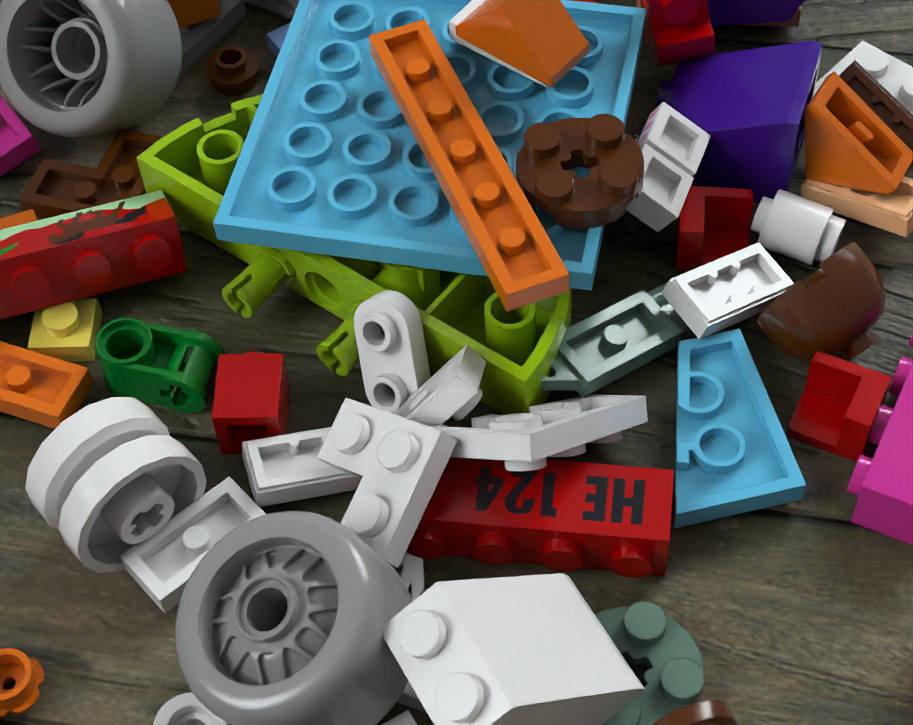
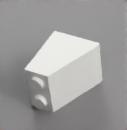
[383,573,646,725]

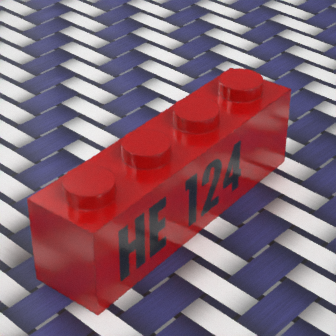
[406,457,674,578]

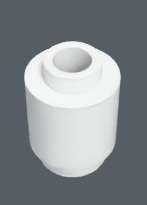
[750,189,846,266]

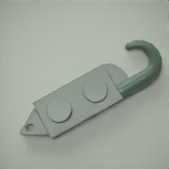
[541,282,687,398]

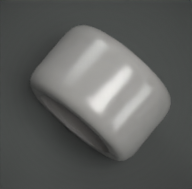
[0,0,182,138]
[175,511,413,725]

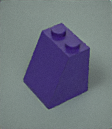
[655,41,823,203]

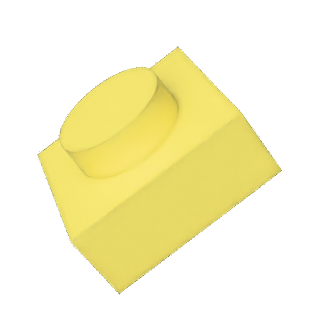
[27,298,103,362]

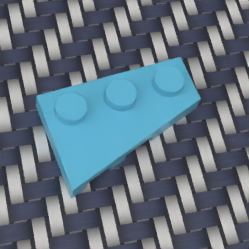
[674,329,806,528]

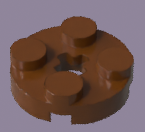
[516,114,644,229]

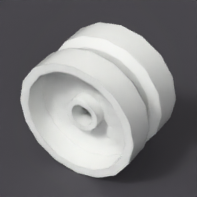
[25,397,207,573]

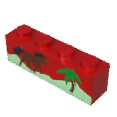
[0,190,188,319]

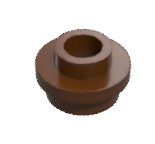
[205,45,260,96]

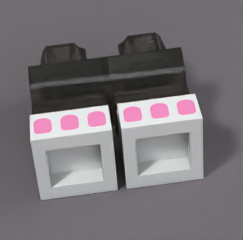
[602,101,711,247]

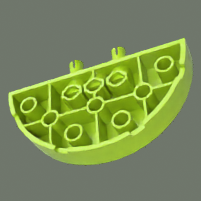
[136,94,572,415]

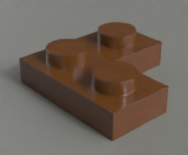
[19,129,163,219]

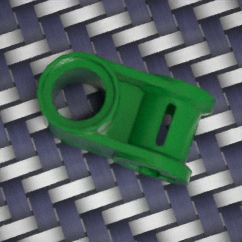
[95,318,225,414]

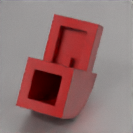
[640,0,715,67]

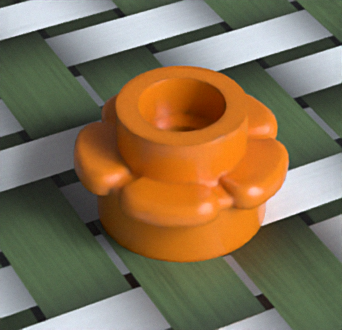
[0,648,45,718]

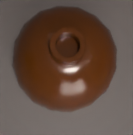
[756,242,886,362]

